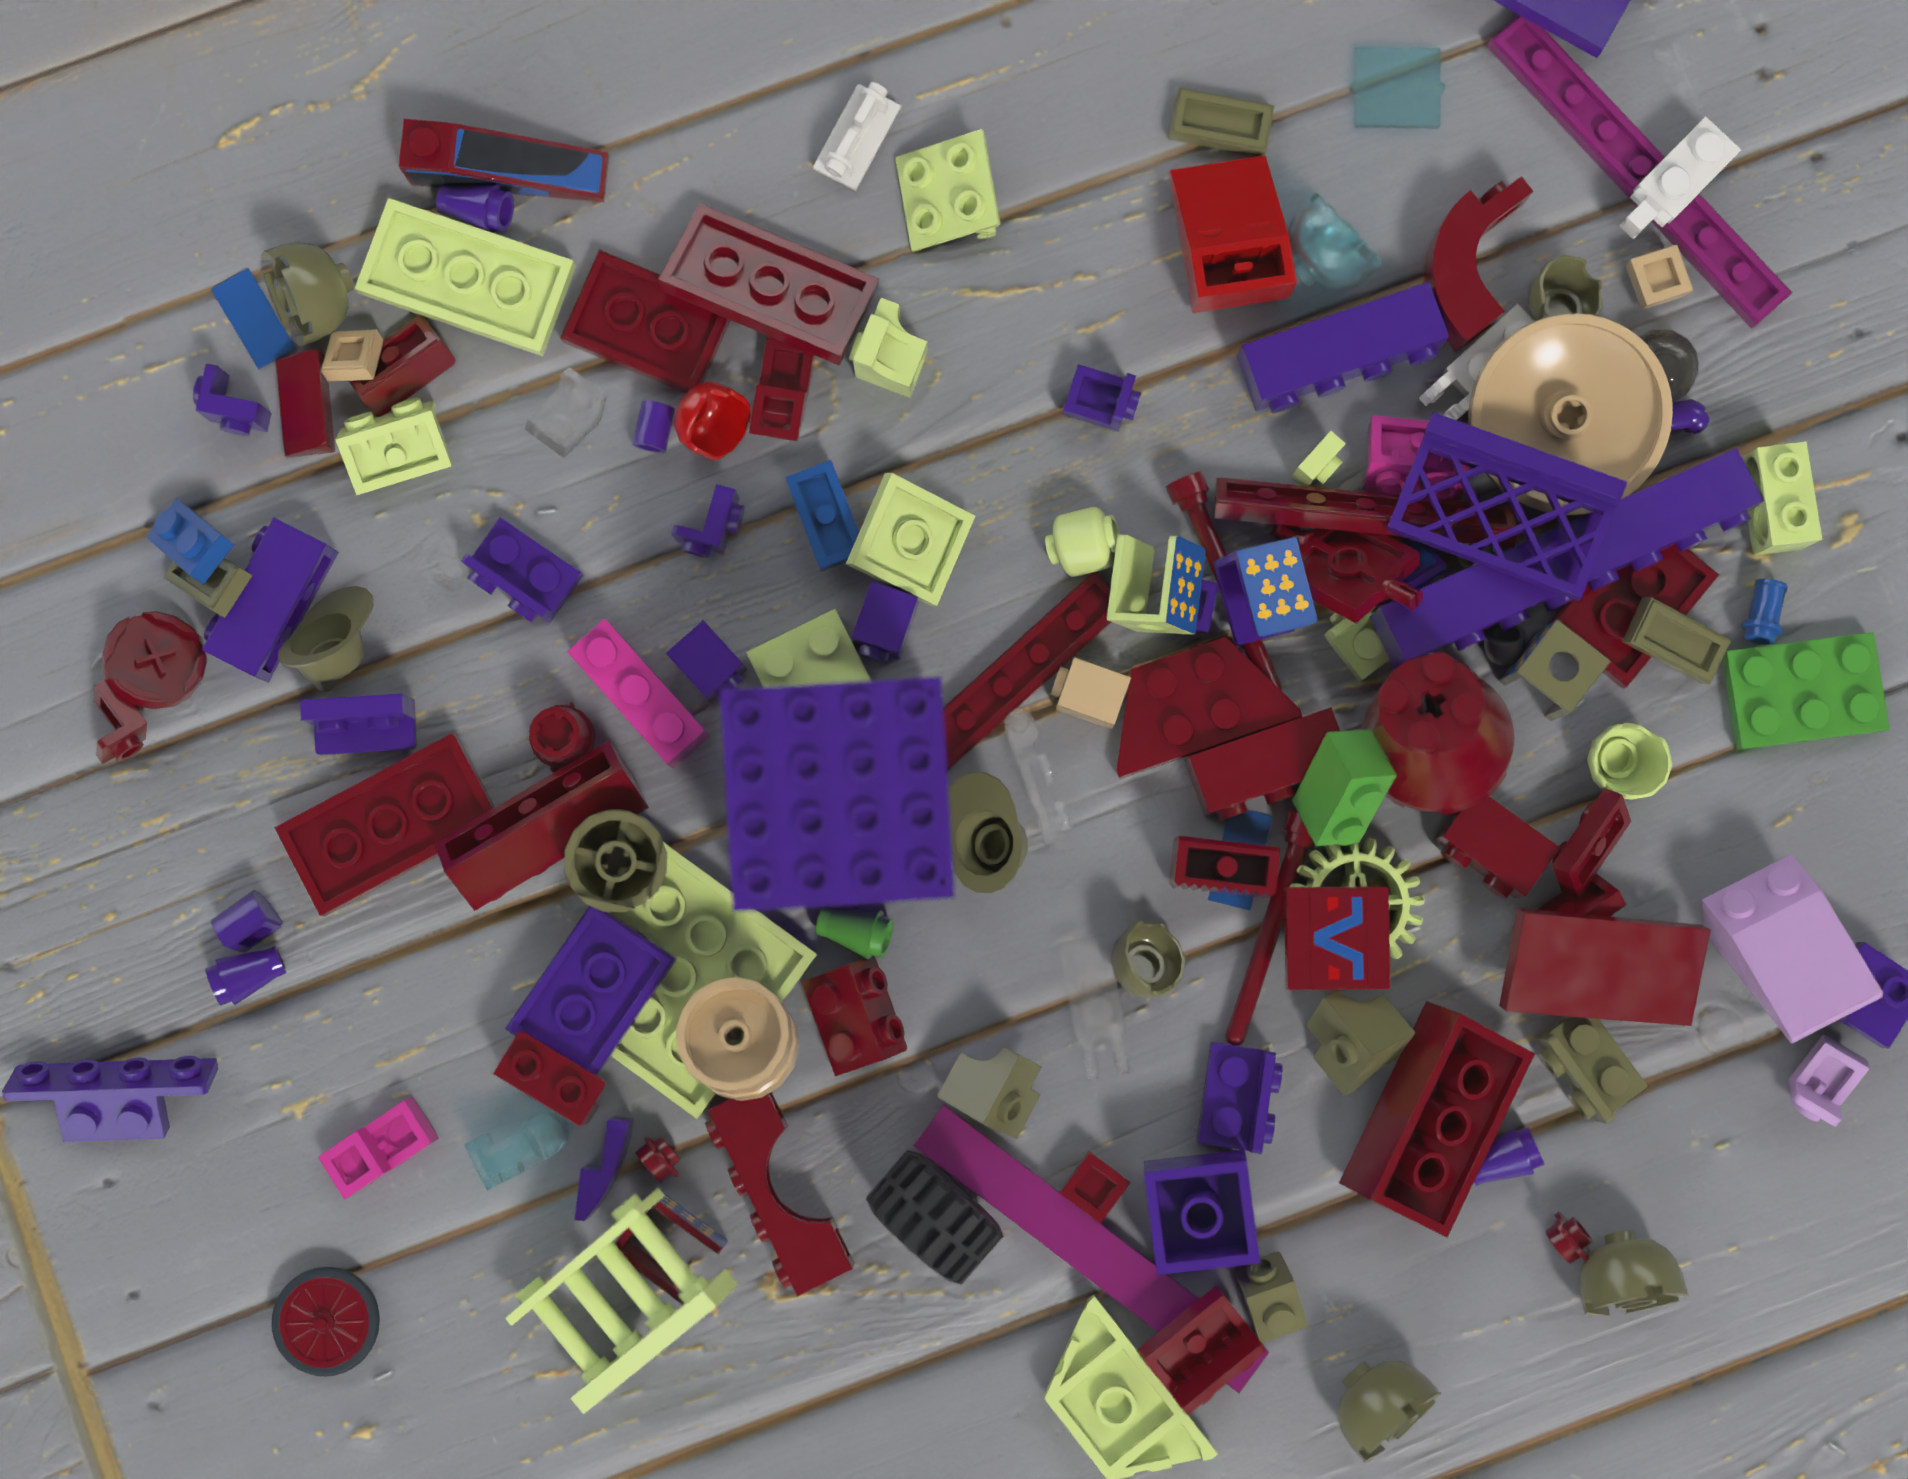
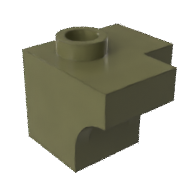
[1306,990,1416,1096]
[937,1047,1042,1139]

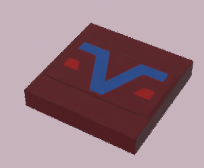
[1284,887,1391,990]

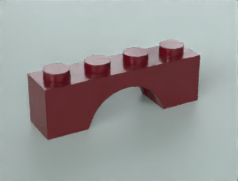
[705,1092,855,1297]

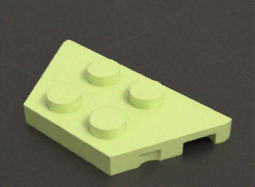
[1044,1294,1218,1479]

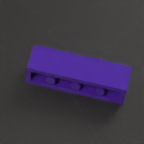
[1236,282,1449,413]

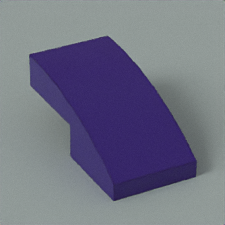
[574,1116,634,1221]

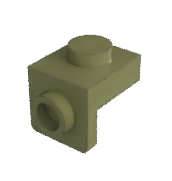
[1233,1252,1308,1343]

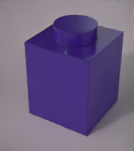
[851,581,919,663]
[666,620,747,703]

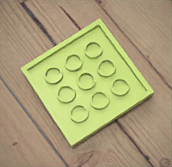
[609,841,818,1119]

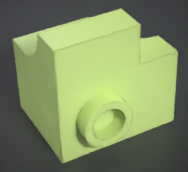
[849,298,928,398]

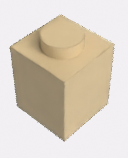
[1050,657,1131,729]

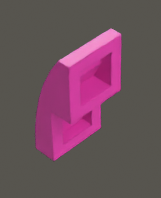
[318,1096,439,1200]

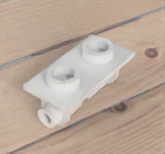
[813,82,901,191]

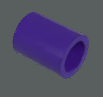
[632,400,675,453]

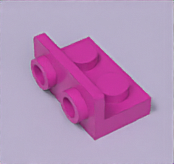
[1363,415,1471,501]

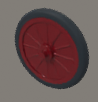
[271,1267,380,1376]

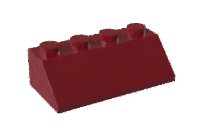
[1339,1001,1535,1238]

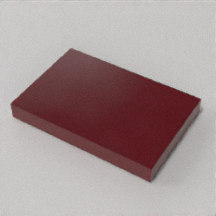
[560,250,731,393]
[1547,544,1719,689]

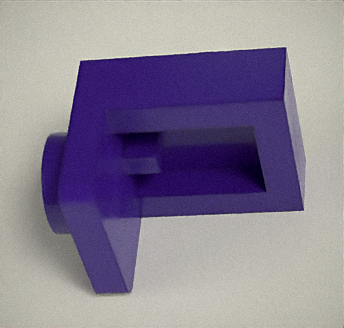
[193,363,272,436]
[1062,364,1141,432]
[672,484,745,558]

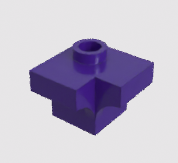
[1839,942,1908,1049]

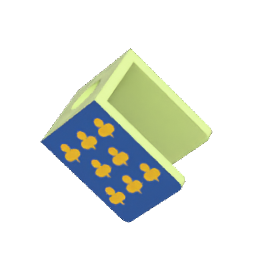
[1107,535,1205,634]

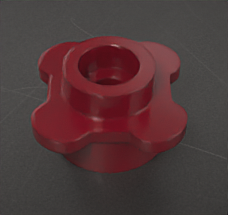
[1545,1211,1593,1264]

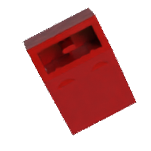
[1169,155,1297,313]

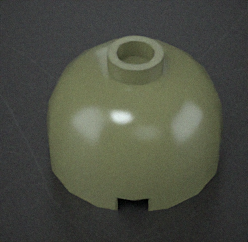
[261,242,354,346]
[564,809,667,912]
[1579,1230,1688,1317]
[1337,1361,1441,1463]

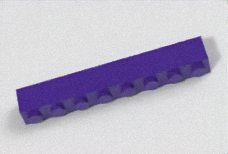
[1370,448,1764,669]

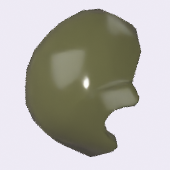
[1528,255,1603,321]
[1110,920,1186,998]

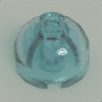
[1288,192,1384,290]

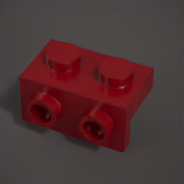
[801,956,907,1077]
[1136,1285,1266,1414]

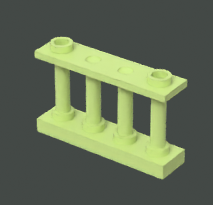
[505,1188,738,1414]

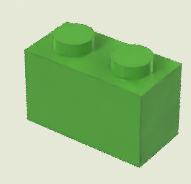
[1292,729,1396,846]

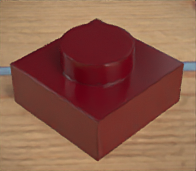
[1059,1151,1131,1224]

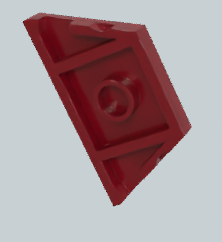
[1116,637,1302,779]

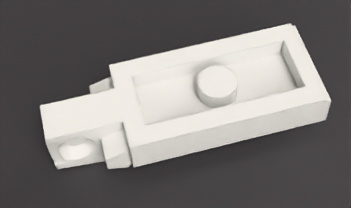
[1619,116,1741,239]

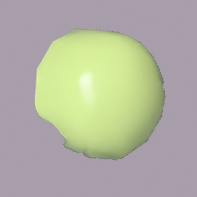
[1587,722,1673,800]

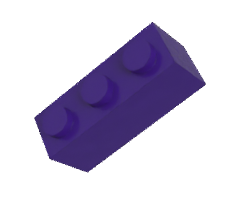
[202,517,339,683]

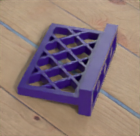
[1387,412,1627,601]

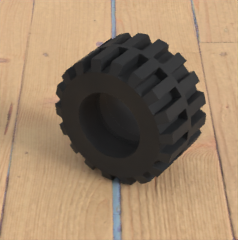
[866,1150,1004,1284]

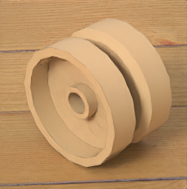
[676,977,800,1101]

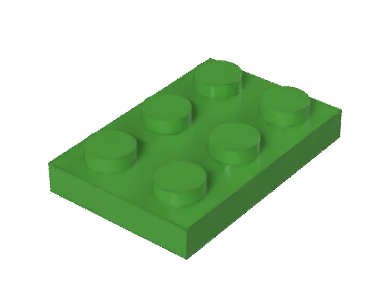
[1722,632,1890,751]

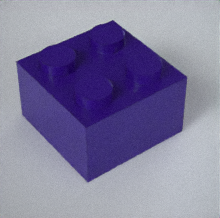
[1144,1149,1260,1275]

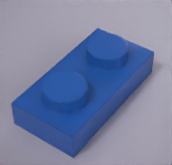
[785,460,859,572]
[146,498,235,584]

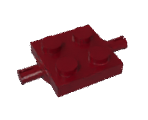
[1275,525,1423,624]

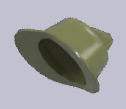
[278,586,374,692]
[948,772,1028,893]

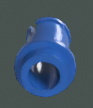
[1741,578,1788,645]

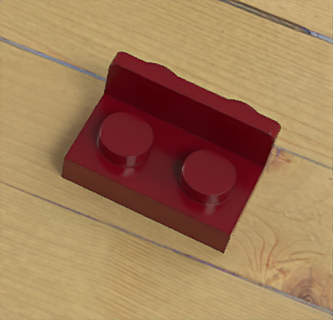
[493,1031,606,1127]

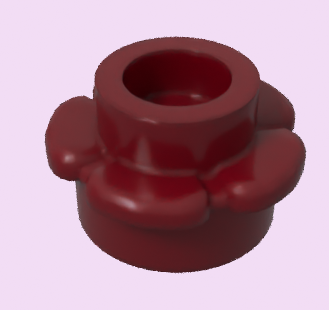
[635,1136,681,1183]

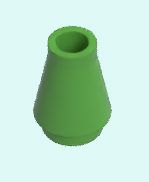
[816,906,894,959]

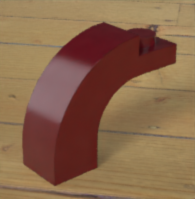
[1423,176,1534,353]

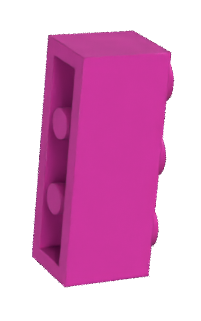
[567,618,710,769]

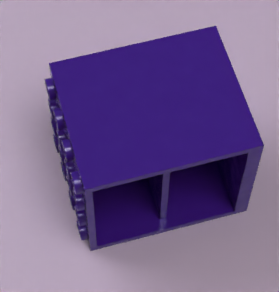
[720,677,955,912]

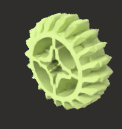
[1290,838,1424,959]

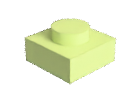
[1291,431,1346,486]

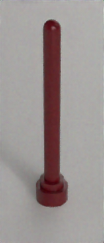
[1165,471,1282,691]
[1225,810,1315,1046]

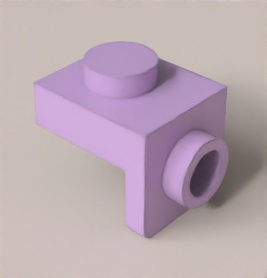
[1788,1034,1870,1127]

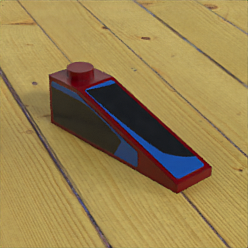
[398,119,609,202]

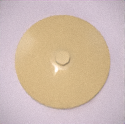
[1468,314,1673,515]

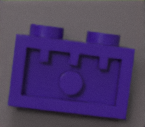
[461,517,584,624]
[300,693,417,755]
[1196,1042,1283,1154]

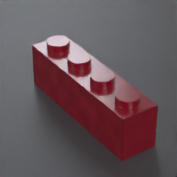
[434,740,649,911]

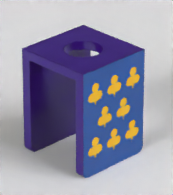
[1214,537,1317,645]

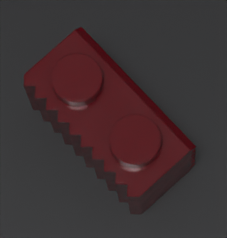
[1169,836,1280,899]

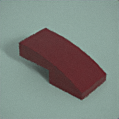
[749,337,815,442]

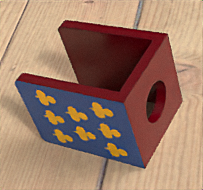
[615,1193,728,1304]

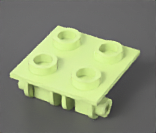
[895,129,1000,252]

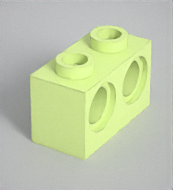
[1742,441,1822,556]

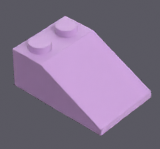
[1702,854,1883,1044]

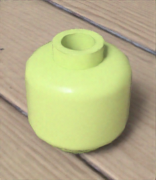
[1045,507,1120,577]

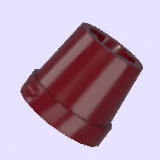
[529,702,595,773]

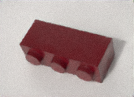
[1184,707,1340,821]

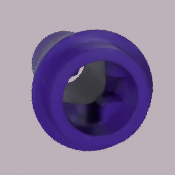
[436,184,514,233]
[205,946,287,1006]
[1474,1127,1545,1186]

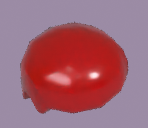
[673,381,751,460]

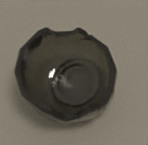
[1638,329,1699,402]

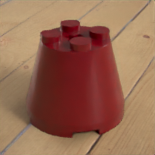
[1361,652,1515,815]

